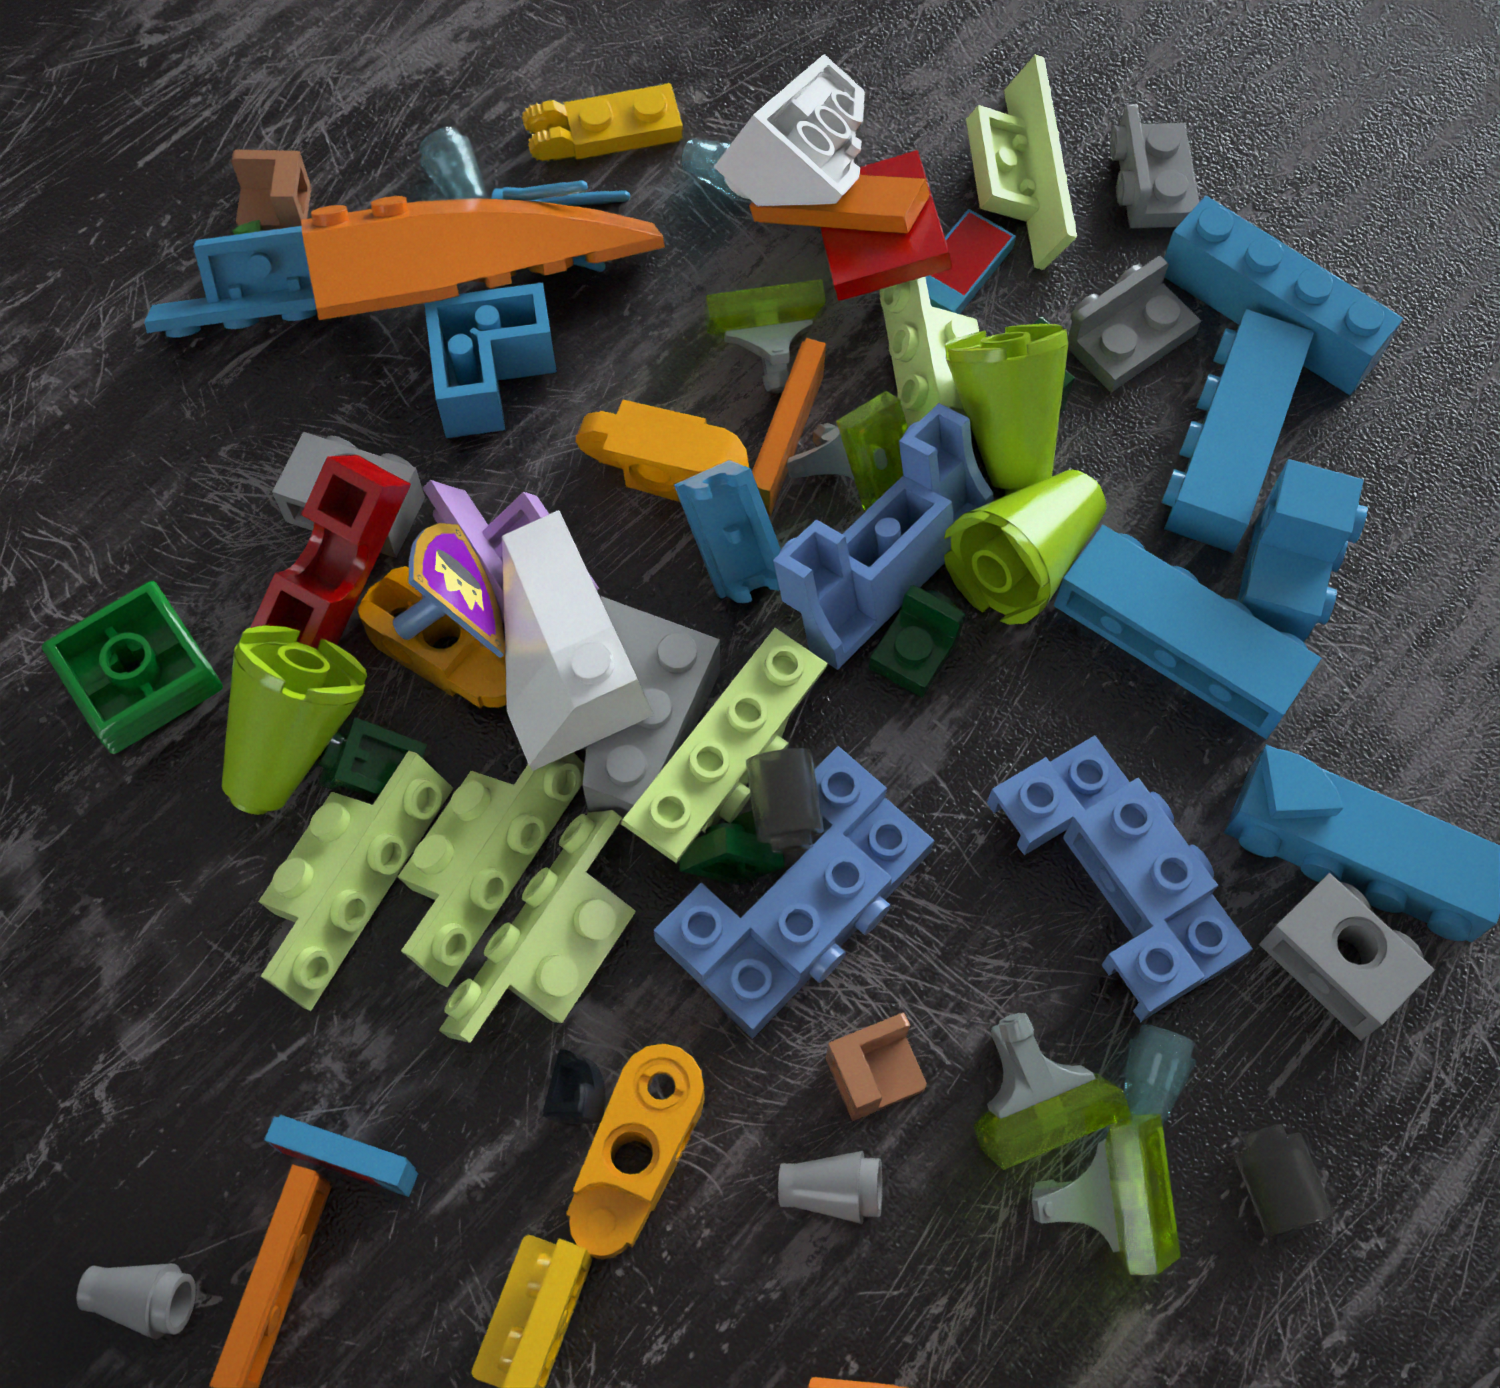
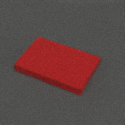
[820,150,953,301]

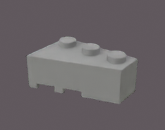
[583,596,720,826]

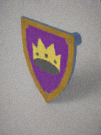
[393,523,505,658]

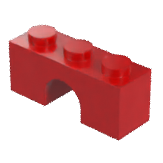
[250,455,411,648]

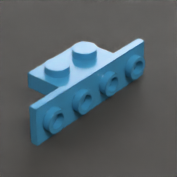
[144,226,317,337]

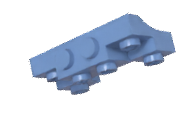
[773,403,994,670]
[987,735,1253,1022]
[654,746,934,1039]

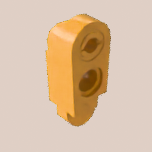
[576,400,749,502]
[357,566,507,708]
[566,1044,705,1259]

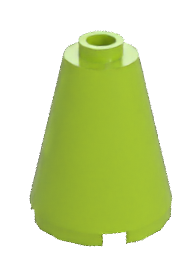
[945,324,1069,496]
[944,470,1106,625]
[221,625,367,815]

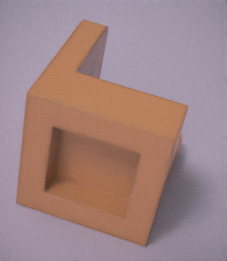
[231,150,311,231]
[825,1013,926,1121]

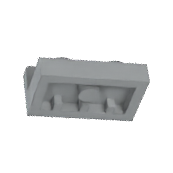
[1110,104,1199,228]
[1067,256,1201,392]

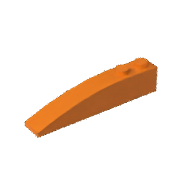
[301,196,665,320]

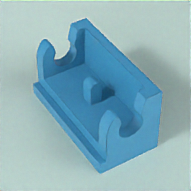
[674,460,781,603]

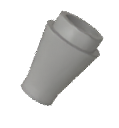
[778,1151,882,1224]
[77,1264,196,1339]

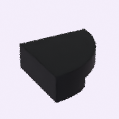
[542,1049,606,1124]

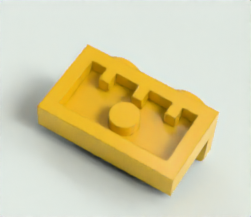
[472,1235,593,1388]

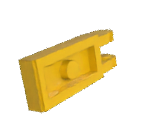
[522,83,683,162]

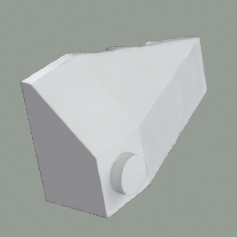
[714,55,865,206]
[502,510,654,771]

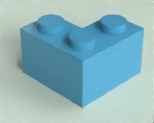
[424,283,557,438]
[1236,459,1368,642]

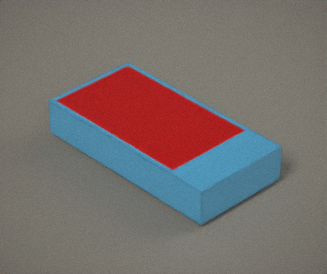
[925,209,1016,314]
[264,1115,418,1197]

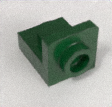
[869,585,965,698]
[316,717,427,799]
[680,804,784,885]

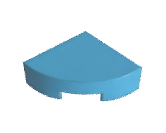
[1260,748,1343,819]

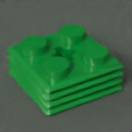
[42,581,223,754]

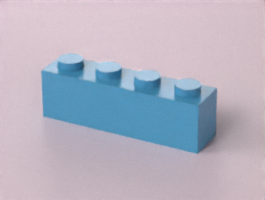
[1164,195,1404,396]
[1161,309,1315,553]
[1053,525,1322,740]
[1224,744,1500,943]

